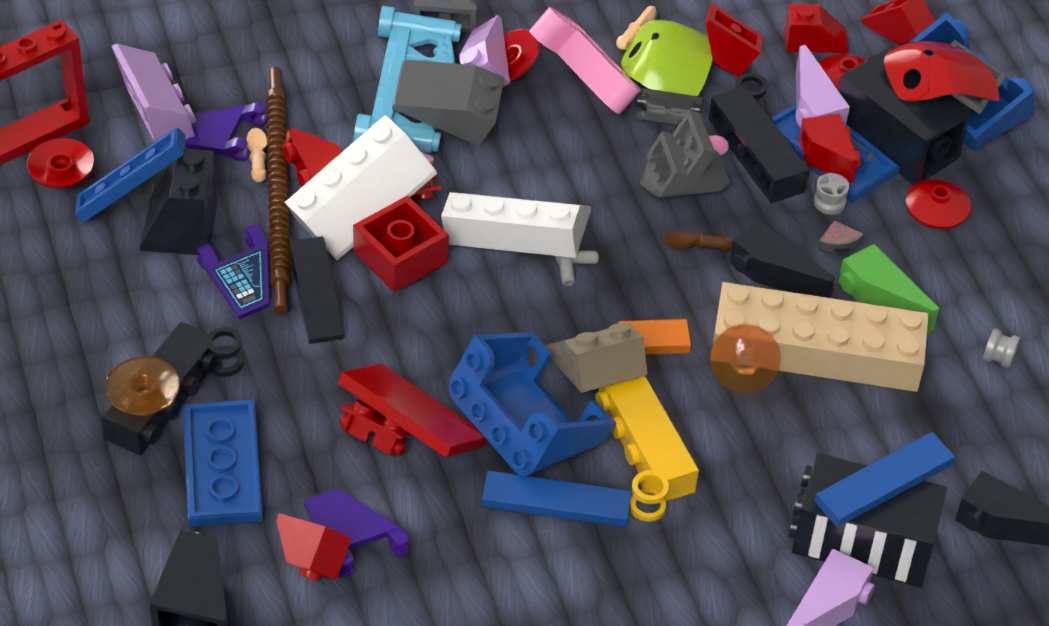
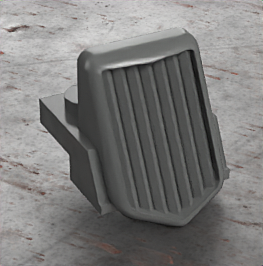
[640,110,730,198]

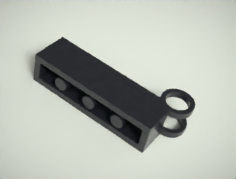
[708,73,809,204]
[101,322,243,456]

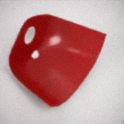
[884,41,1000,101]

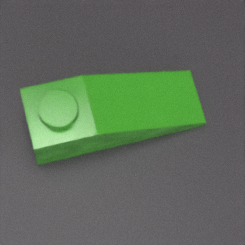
[838,244,940,333]

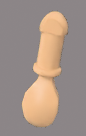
[616,6,657,50]
[246,128,267,183]

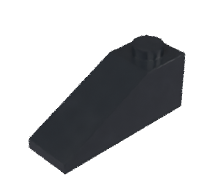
[730,221,835,298]
[955,471,1049,546]

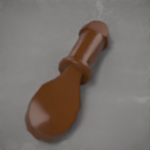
[664,232,733,252]

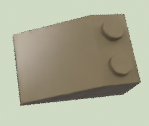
[545,323,648,393]

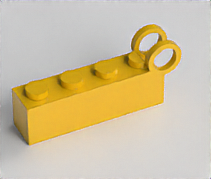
[595,375,699,522]

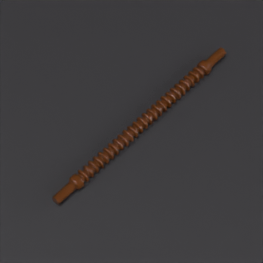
[266,67,291,314]

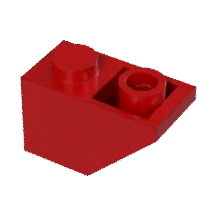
[798,114,861,183]
[283,128,342,188]

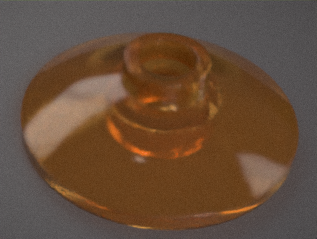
[710,324,781,393]
[106,356,179,415]

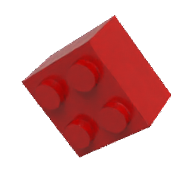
[353,195,449,293]

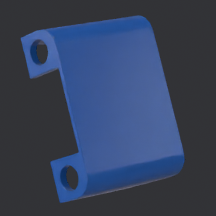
[910,12,1035,150]
[449,332,617,476]

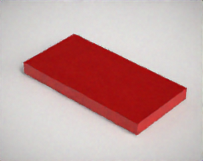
[337,363,487,458]

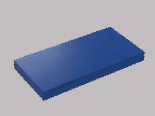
[772,103,900,203]
[183,399,263,527]

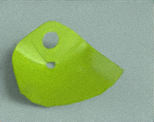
[621,20,713,96]

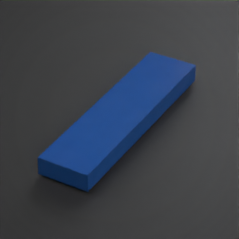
[75,127,186,223]
[814,432,956,528]
[481,471,631,527]

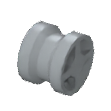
[814,173,849,215]
[983,328,1021,369]

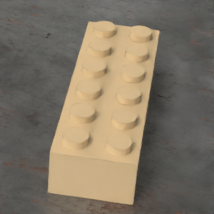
[711,282,928,392]

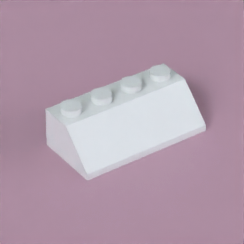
[285,115,437,261]
[441,192,591,258]

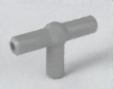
[555,250,599,286]

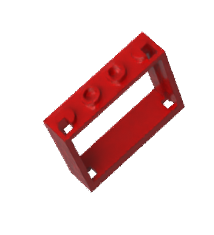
[0,19,90,165]

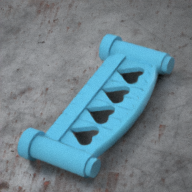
[353,6,462,153]

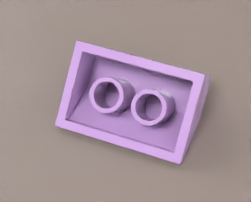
[111,44,196,142]

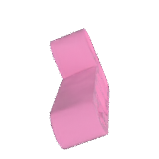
[529,7,641,115]

